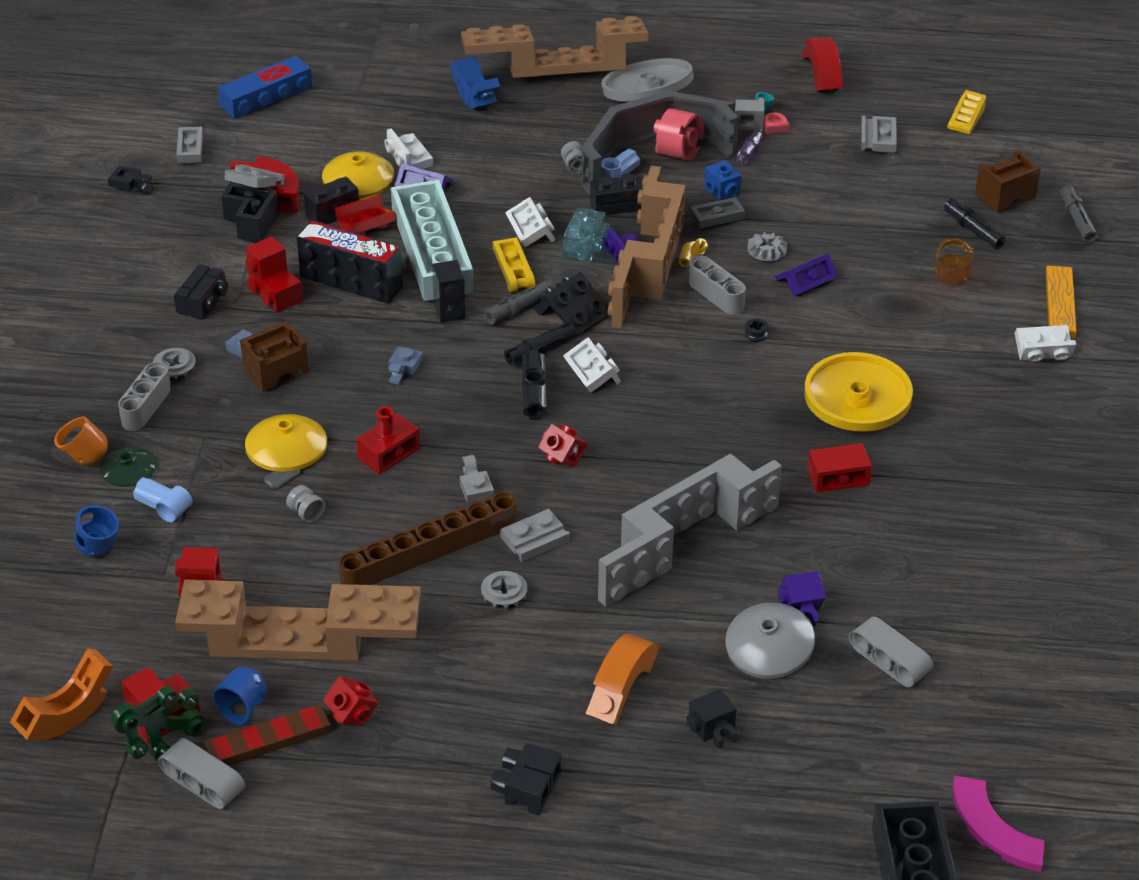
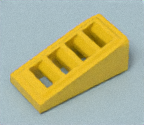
[947,90,986,135]

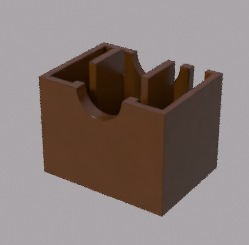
[975,150,1041,213]
[240,321,309,392]

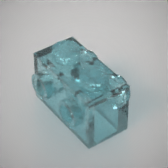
[563,207,609,262]

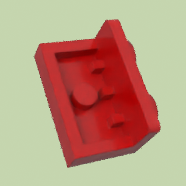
[335,194,396,235]

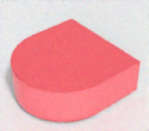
[763,113,790,134]

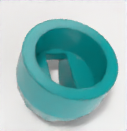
[755,92,774,112]

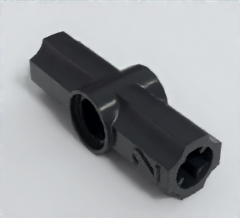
[522,350,547,420]

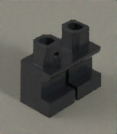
[491,743,562,816]

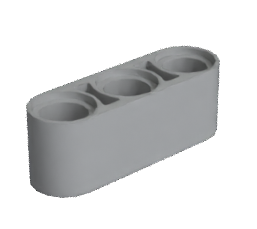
[688,256,746,315]
[118,362,171,431]
[849,617,934,687]
[158,738,246,809]

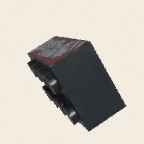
[297,220,403,304]

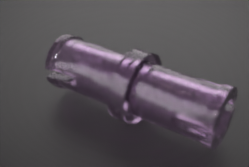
[735,128,765,165]

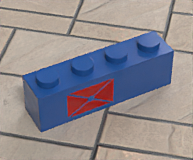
[218,56,313,119]

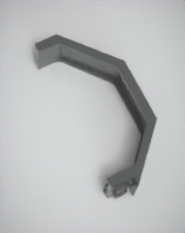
[582,91,740,195]

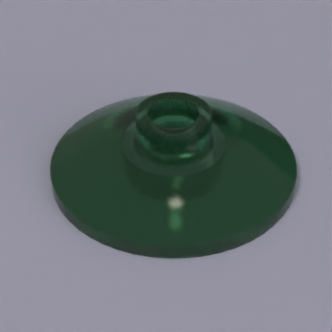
[100,447,156,487]

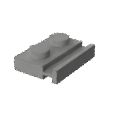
[861,116,897,153]
[225,165,284,188]
[500,509,570,562]

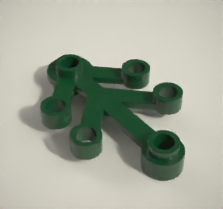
[111,686,206,761]

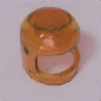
[935,238,974,286]

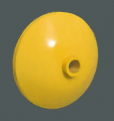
[322,151,394,199]
[245,414,327,471]

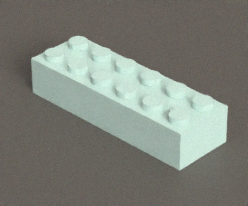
[391,180,474,301]

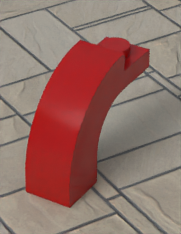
[802,37,843,92]
[230,156,300,213]

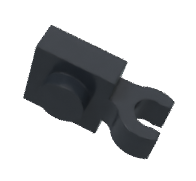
[108,165,154,194]

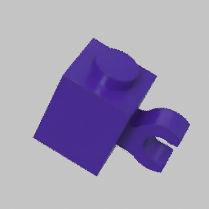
[778,571,826,626]

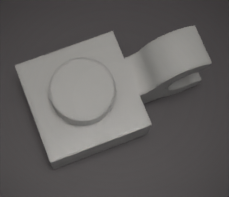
[460,455,494,503]

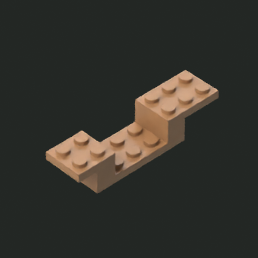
[461,16,648,78]
[608,166,685,328]
[175,580,421,661]

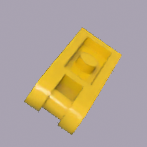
[493,237,535,293]

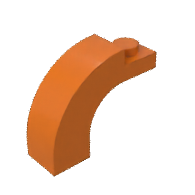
[586,633,660,725]
[10,648,113,741]

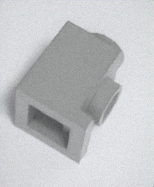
[735,97,764,130]

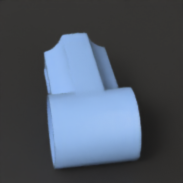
[601,149,640,178]
[133,477,193,523]

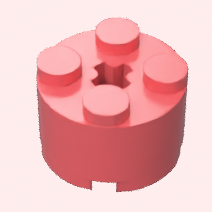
[654,108,704,160]

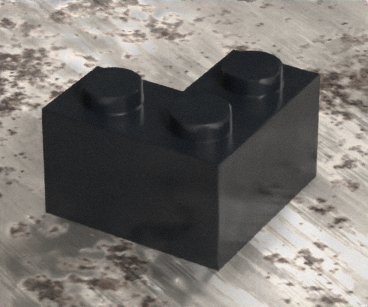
[221,182,279,242]

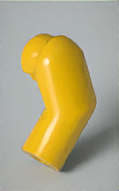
[678,238,708,268]

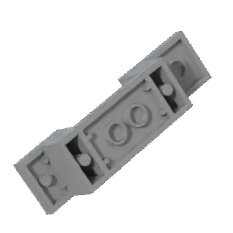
[598,453,782,607]

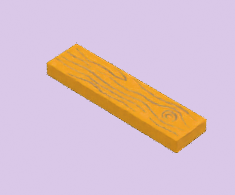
[1045,266,1076,339]

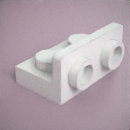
[385,129,433,169]
[505,197,556,247]
[1015,325,1076,362]
[563,337,621,393]

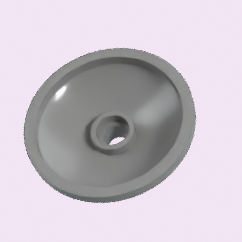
[725,602,815,679]

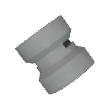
[561,141,582,174]
[286,485,326,523]

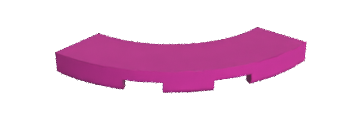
[953,776,1045,872]

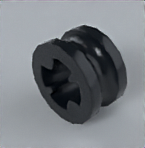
[745,318,768,342]

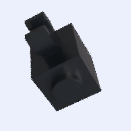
[686,689,737,749]

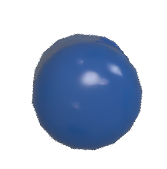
[75,505,119,557]
[212,667,267,725]

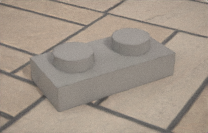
[176,127,203,164]

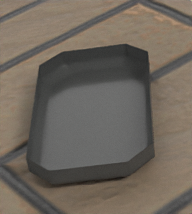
[264,469,301,489]

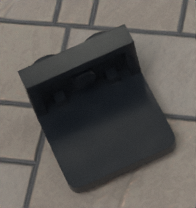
[534,272,608,336]

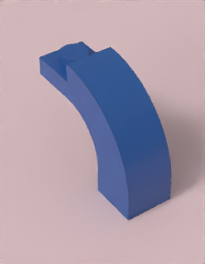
[450,56,500,109]

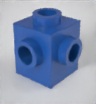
[704,160,742,201]

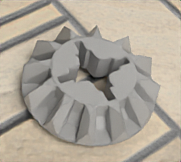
[747,232,787,261]
[153,348,196,380]
[481,571,527,609]

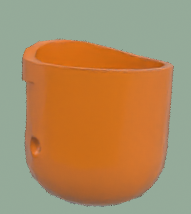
[54,416,108,466]

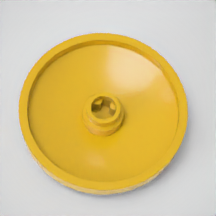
[804,352,913,431]

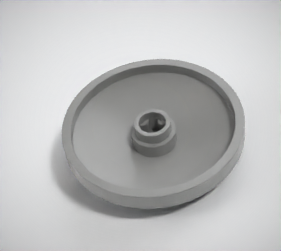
[601,58,694,101]

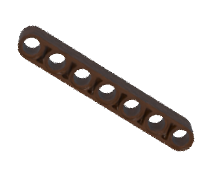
[339,492,517,585]

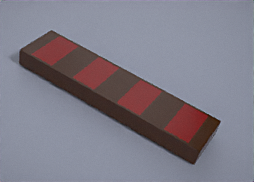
[203,704,331,765]

